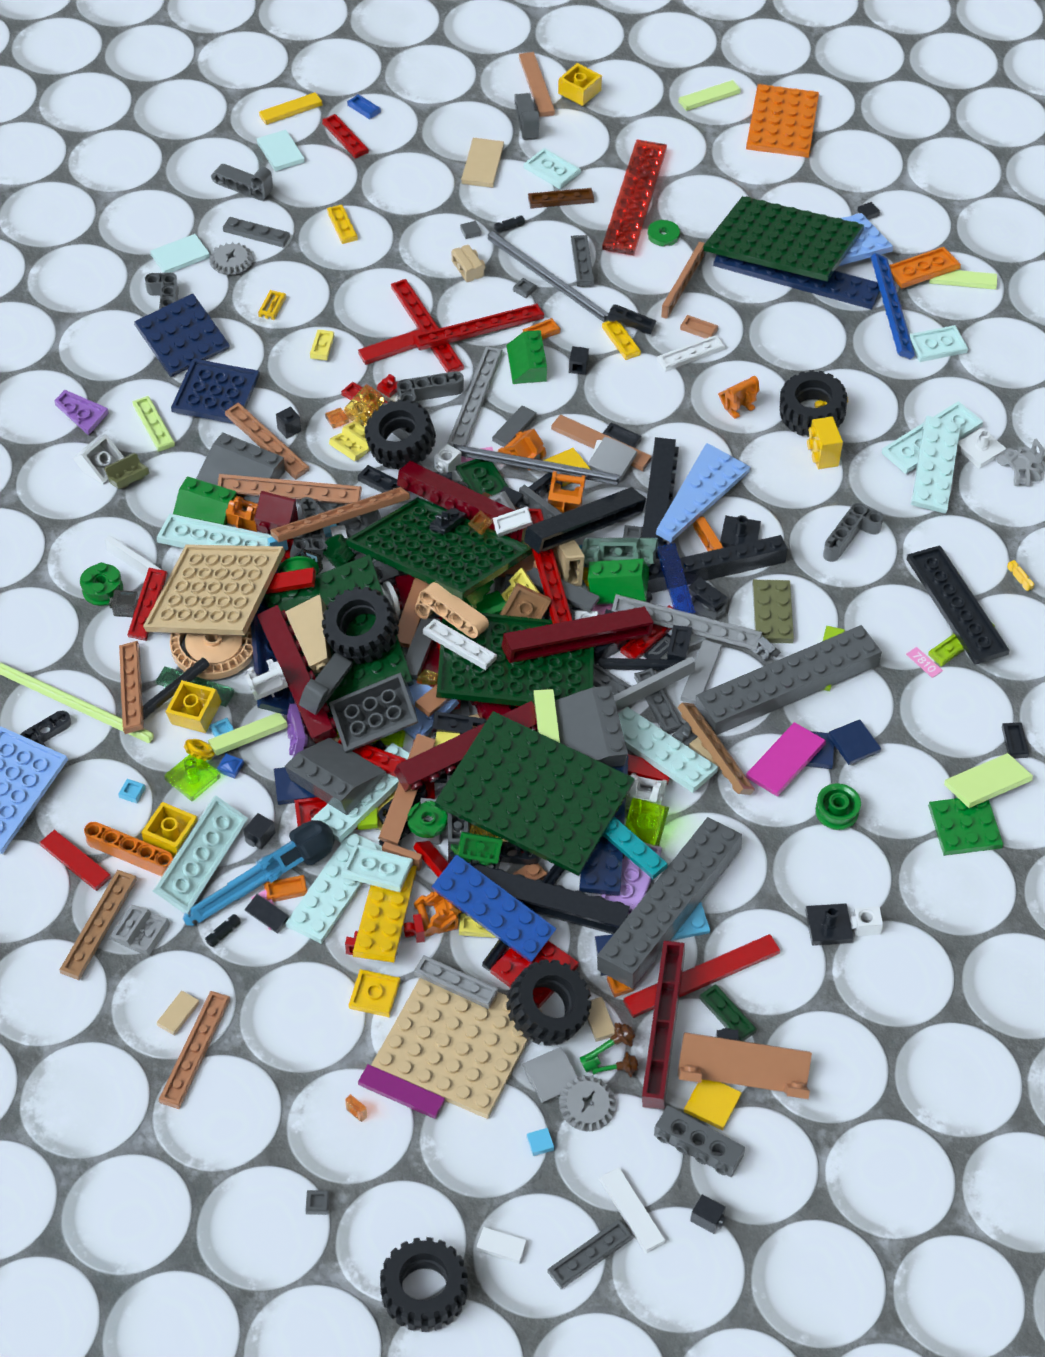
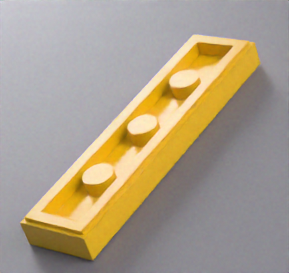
[259,92,322,125]

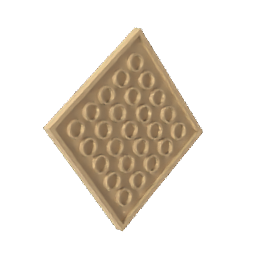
[143,545,285,635]
[371,978,542,1119]

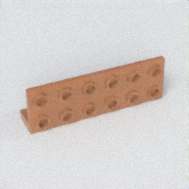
[677,1032,812,1099]

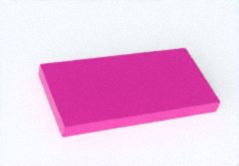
[746,722,826,797]

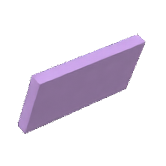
[601,842,662,914]

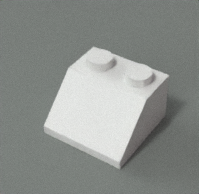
[73,434,124,484]

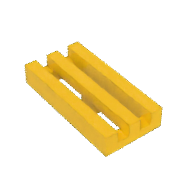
[258,290,286,320]

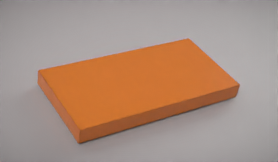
[889,247,961,288]

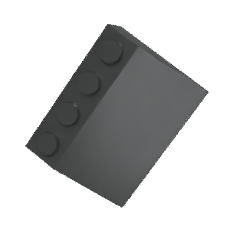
[196,432,285,503]
[329,673,418,753]
[555,685,628,767]
[284,737,387,815]

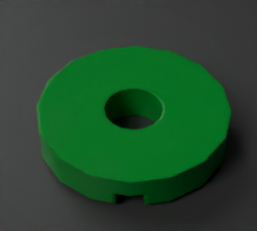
[647,220,680,246]
[408,801,448,838]

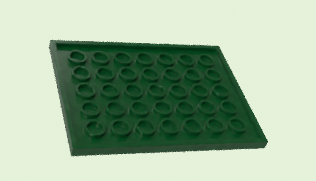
[703,196,864,281]
[346,497,532,599]
[265,554,414,726]
[436,613,594,706]
[435,711,635,876]

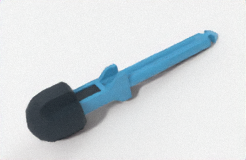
[182,820,335,926]

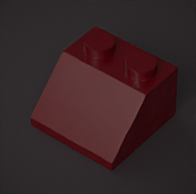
[255,491,298,534]

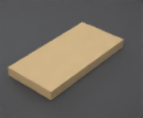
[461,138,504,188]

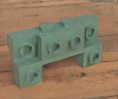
[581,538,658,566]

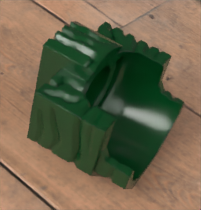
[323,534,356,568]

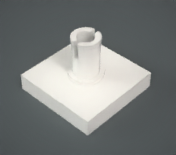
[957,428,1006,469]

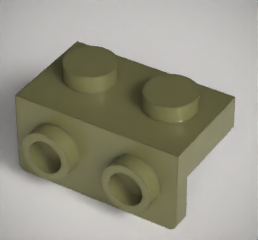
[104,453,150,489]

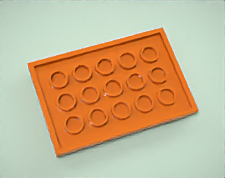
[746,84,819,158]

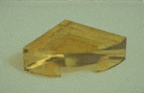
[417,669,438,685]

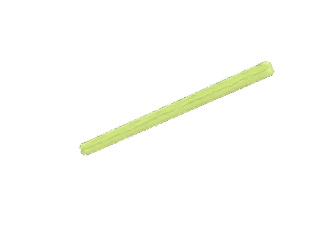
[0,662,154,743]

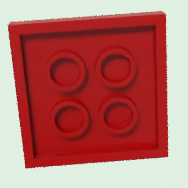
[490,941,579,1009]

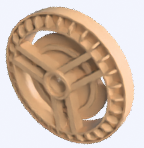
[170,624,253,680]

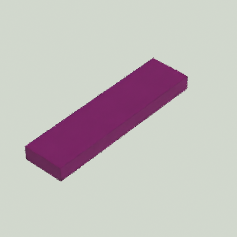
[358,1064,445,1119]

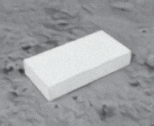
[493,507,533,537]
[476,1227,526,1264]

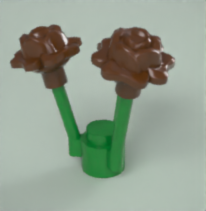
[580,1023,638,1078]

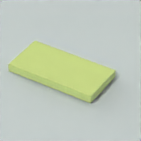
[944,753,1033,808]

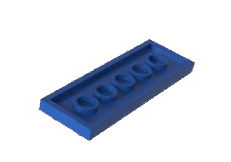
[431,854,556,963]

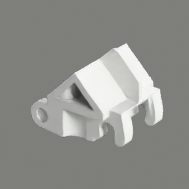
[245,659,288,701]
[626,773,667,816]

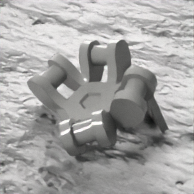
[997,439,1045,486]

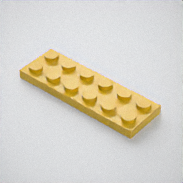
[353,865,417,963]

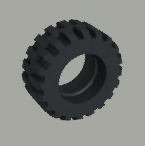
[779,370,847,437]
[365,399,436,469]
[322,586,399,664]
[506,959,592,1046]
[380,1237,468,1332]

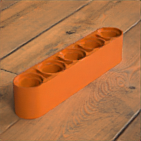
[84,822,173,877]

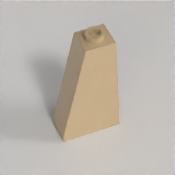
[552,540,584,586]
[285,595,332,674]

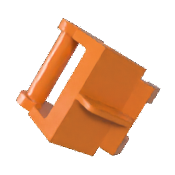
[718,376,759,419]
[498,429,546,471]
[548,471,586,513]
[226,496,258,532]
[414,891,462,937]

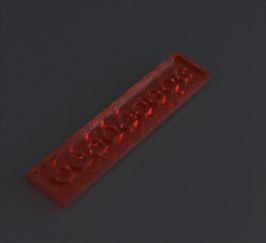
[602,139,667,256]

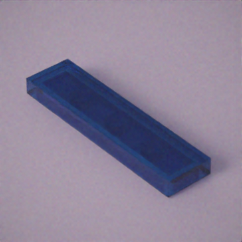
[656,543,695,614]

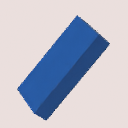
[347,94,381,120]

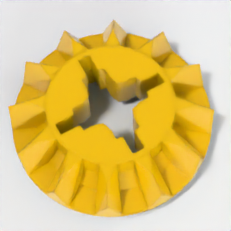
[184,739,215,761]

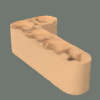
[415,582,489,638]

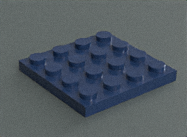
[134,293,230,377]
[171,358,260,424]

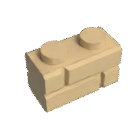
[451,244,485,282]

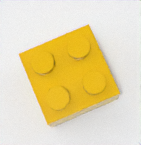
[558,63,602,106]
[807,416,843,469]
[165,680,222,733]
[141,802,198,858]

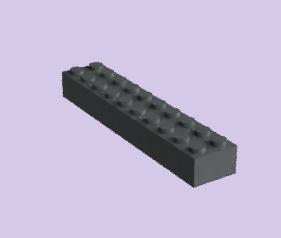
[695,625,882,735]
[597,817,742,989]

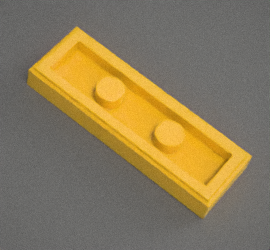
[327,205,358,244]
[602,321,641,360]

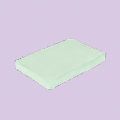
[257,130,305,171]
[524,148,581,189]
[150,234,210,273]
[909,325,968,362]
[342,844,413,892]

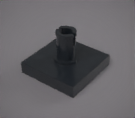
[720,515,761,548]
[805,903,854,946]

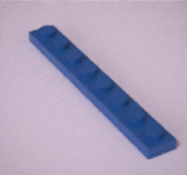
[871,253,915,360]

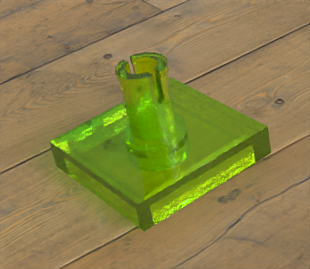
[164,754,221,801]
[625,797,669,846]

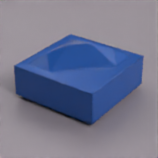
[217,754,244,779]

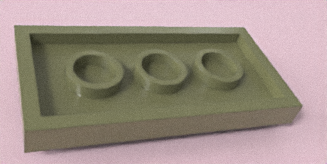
[752,579,794,643]

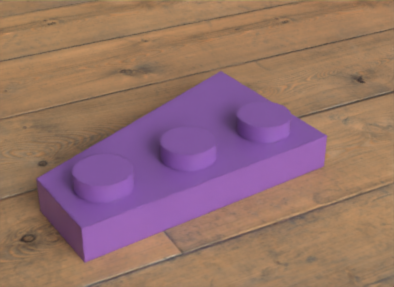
[54,390,109,436]
[286,704,308,758]

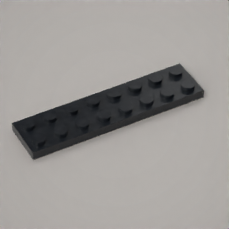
[906,545,1010,665]

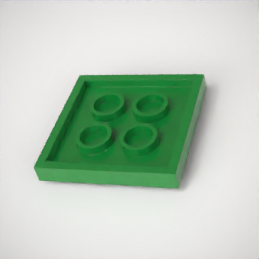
[928,798,1003,856]

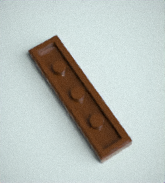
[528,188,594,209]

